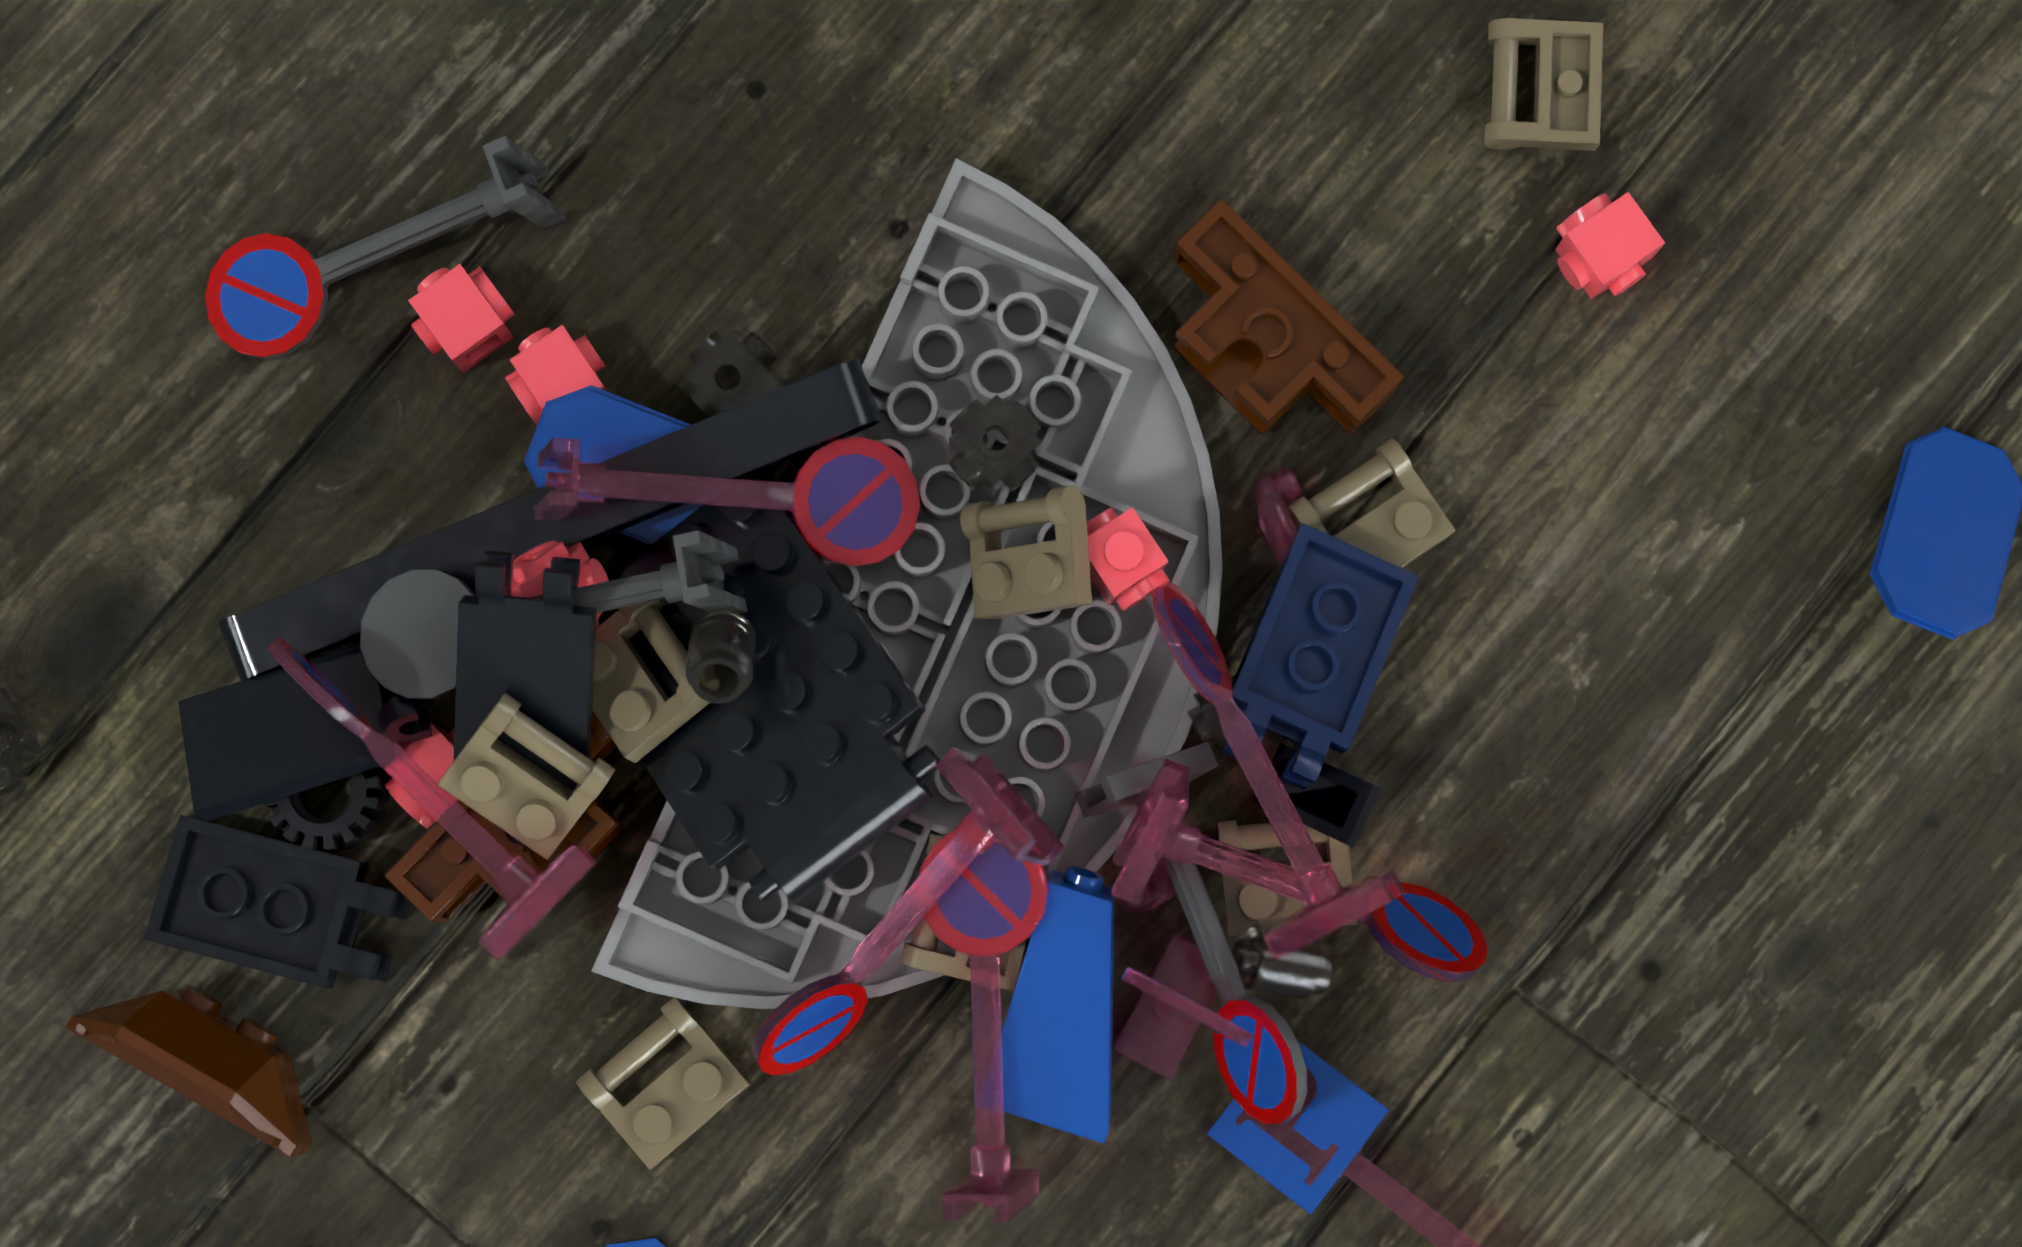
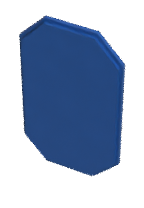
[524,385,722,545]
[1869,427,2022,640]

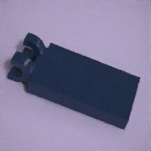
[1222,523,1419,790]

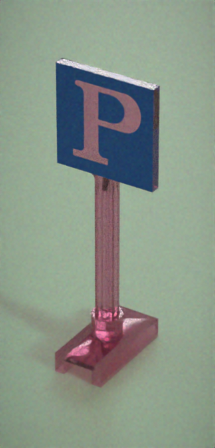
[1207,1040,1481,1247]

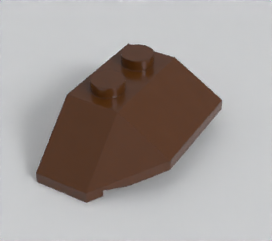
[65,986,312,1157]

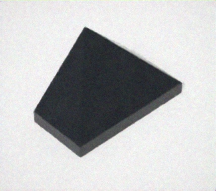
[1253,743,1381,847]

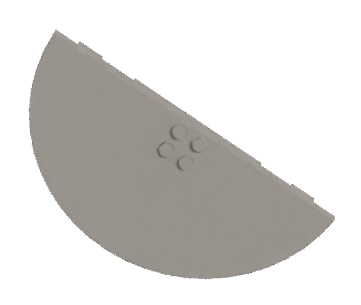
[591,158,1223,1009]

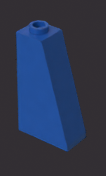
[979,866,1115,1144]

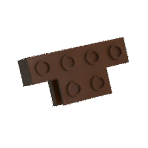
[1173,199,1404,436]
[385,710,626,923]

